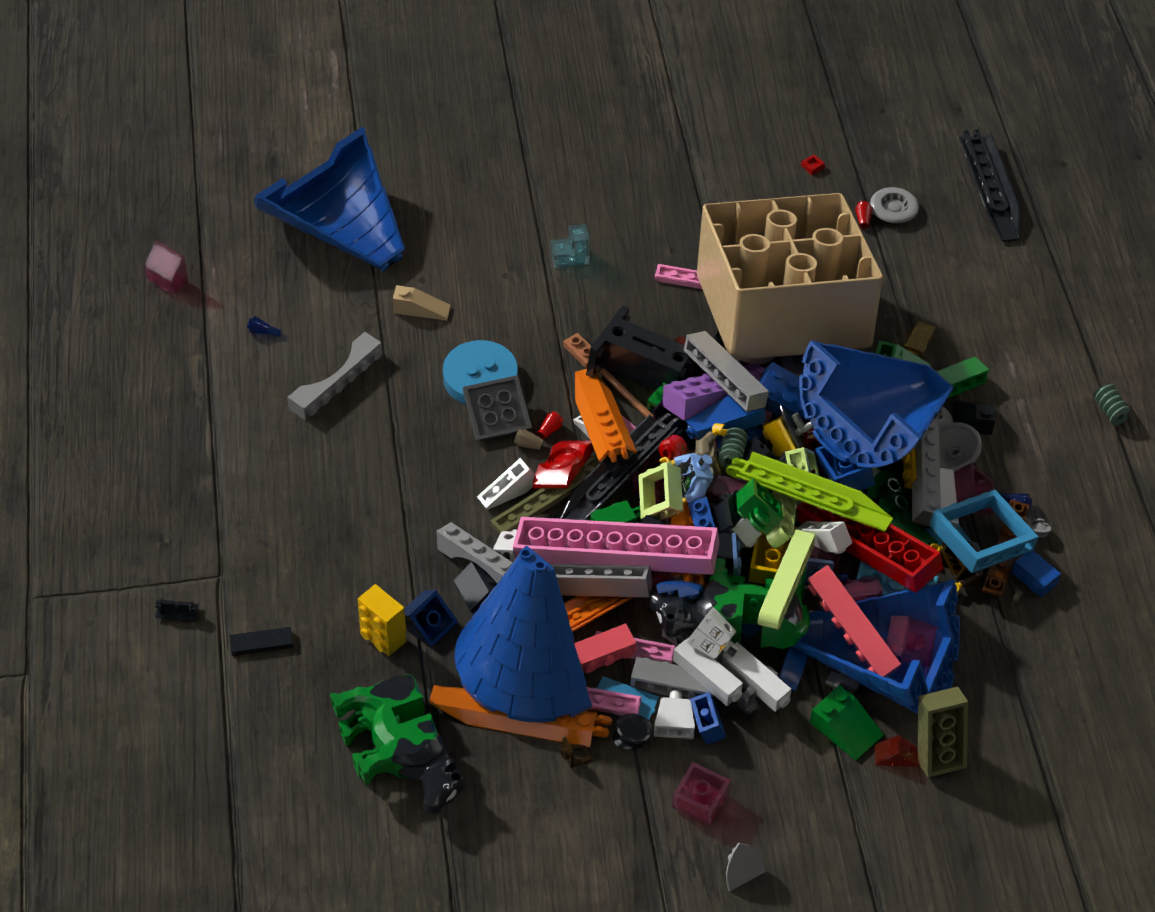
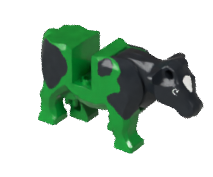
[649,558,811,649]
[330,674,465,817]

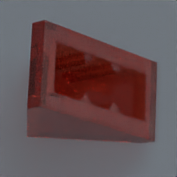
[874,735,918,767]

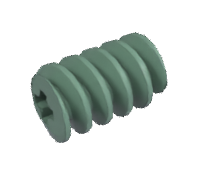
[1093,384,1130,426]
[718,428,748,469]

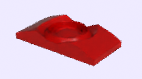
[532,441,594,488]

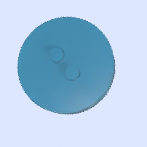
[443,340,518,405]

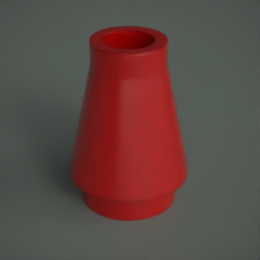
[855,201,873,229]
[537,411,564,440]

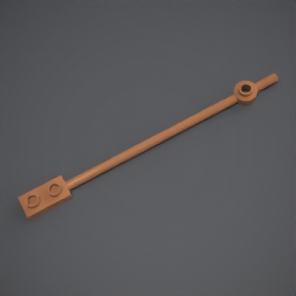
[563,333,695,454]

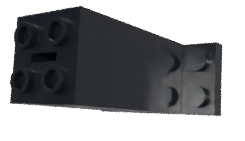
[586,305,695,390]

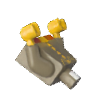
[695,423,730,484]

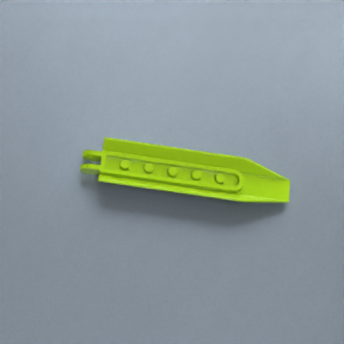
[726,452,893,532]

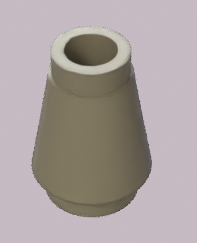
[514,429,543,450]

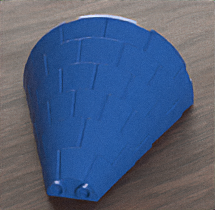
[254,127,405,272]
[799,340,954,468]
[455,546,592,722]
[791,579,960,715]

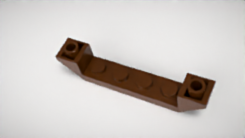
[982,499,1029,597]

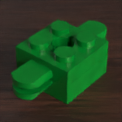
[736,478,783,535]
[590,500,643,523]

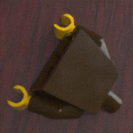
[930,541,986,594]

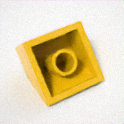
[763,415,803,458]

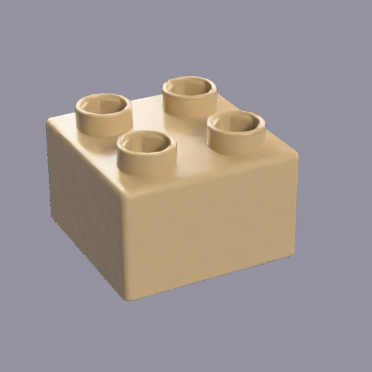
[697,193,883,365]

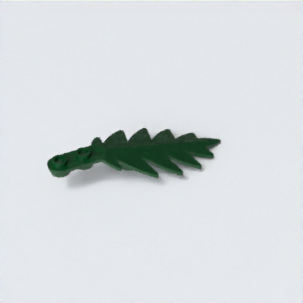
[866,467,938,545]

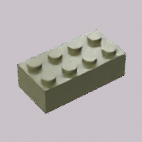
[918,687,968,777]

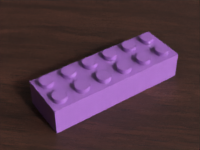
[663,363,765,420]

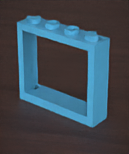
[929,490,1039,573]

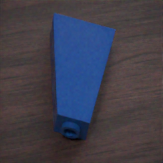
[686,395,766,441]

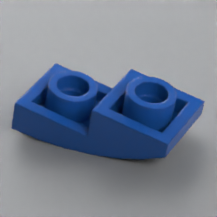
[656,580,703,599]
[778,647,808,692]

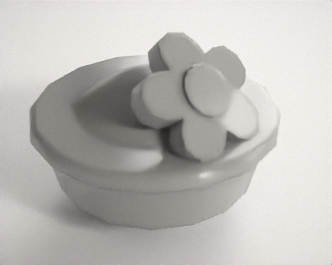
[1027,518,1052,537]

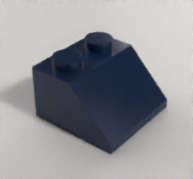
[404,590,458,647]

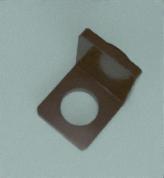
[560,737,592,768]

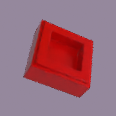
[801,154,825,175]

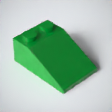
[810,685,884,761]

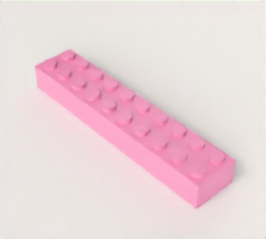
[513,517,720,575]

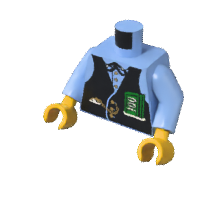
[659,453,713,509]

